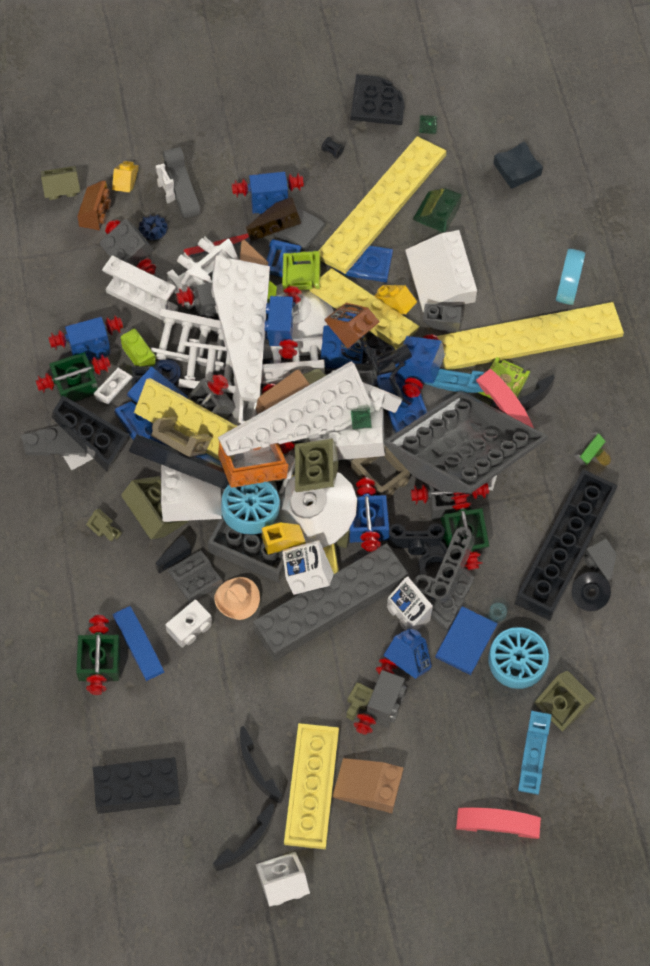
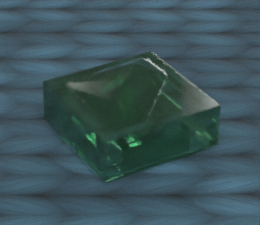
[419,115,437,134]
[351,407,372,429]

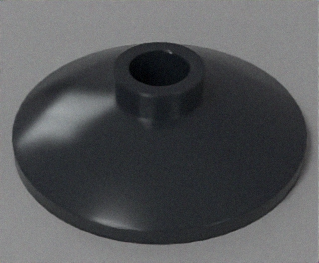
[572,572,611,611]

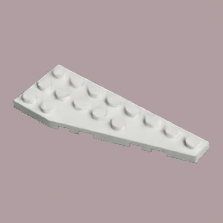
[211,256,270,403]
[218,361,374,456]

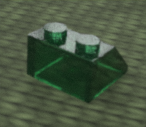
[413,188,462,233]

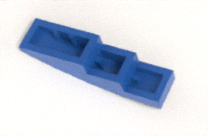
[112,606,165,681]

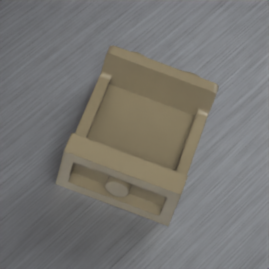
[151,416,212,457]

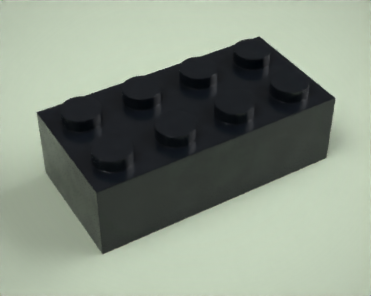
[93,757,180,814]

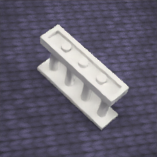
[102,256,178,321]
[151,309,225,372]
[261,337,325,384]
[179,339,236,394]

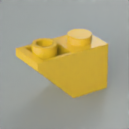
[112,161,138,192]
[374,285,417,314]
[262,522,306,555]

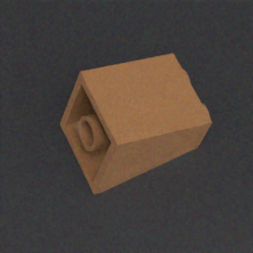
[256,369,310,414]

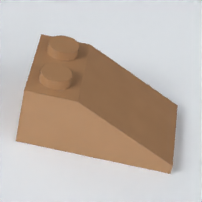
[332,758,404,813]

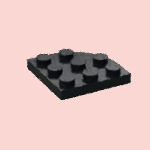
[350,74,404,125]

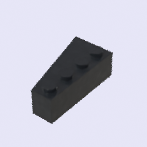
[51,396,129,472]

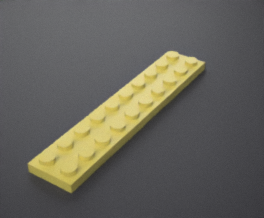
[319,136,446,274]
[437,302,624,370]

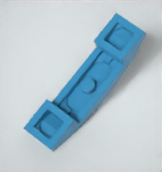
[422,369,485,393]
[518,711,551,795]

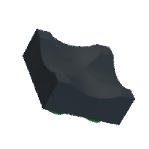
[493,142,543,189]

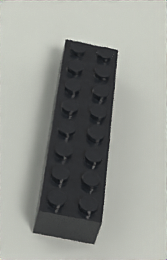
[515,469,618,621]

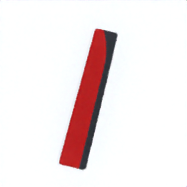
[183,234,251,257]

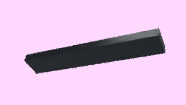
[129,434,229,489]

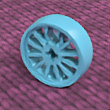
[556,249,585,305]
[221,482,280,534]
[488,627,549,689]

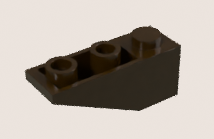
[246,197,301,242]

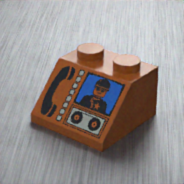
[324,302,380,348]

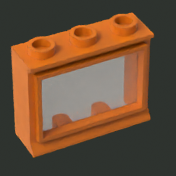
[218,441,288,488]

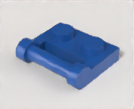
[266,240,301,277]

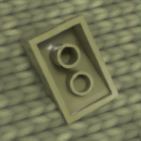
[295,438,338,493]

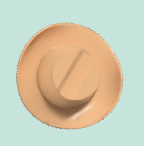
[214,577,260,620]

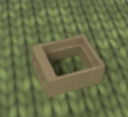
[351,446,410,499]

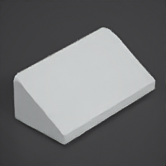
[94,368,133,404]

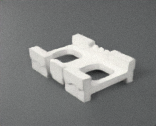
[156,163,175,204]

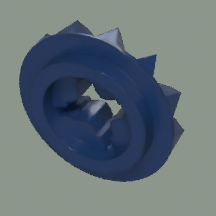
[139,214,167,240]
[153,359,181,385]

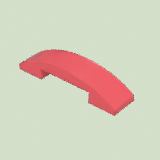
[476,369,534,428]
[456,808,541,839]

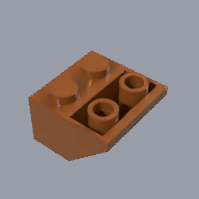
[77,181,111,231]

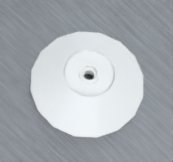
[264,284,334,341]
[274,472,357,548]

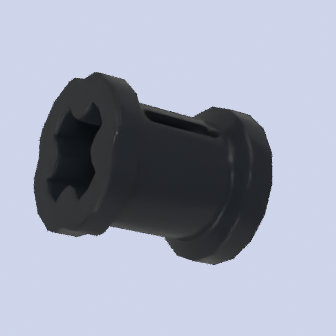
[321,137,344,159]

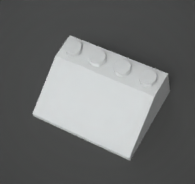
[405,230,477,312]
[306,408,385,460]
[161,465,222,522]

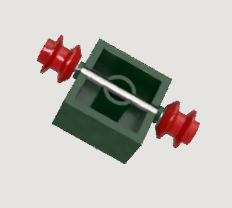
[35,352,111,402]
[441,492,489,570]
[76,615,120,695]

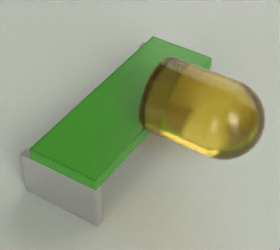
[574,432,611,466]

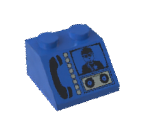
[321,325,365,369]
[384,628,432,679]

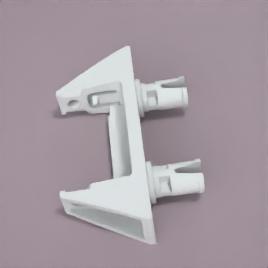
[177,236,239,289]

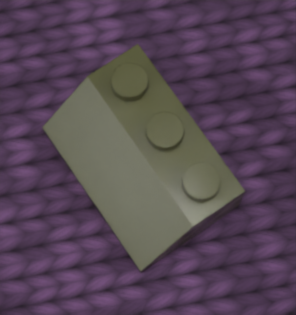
[121,476,188,540]

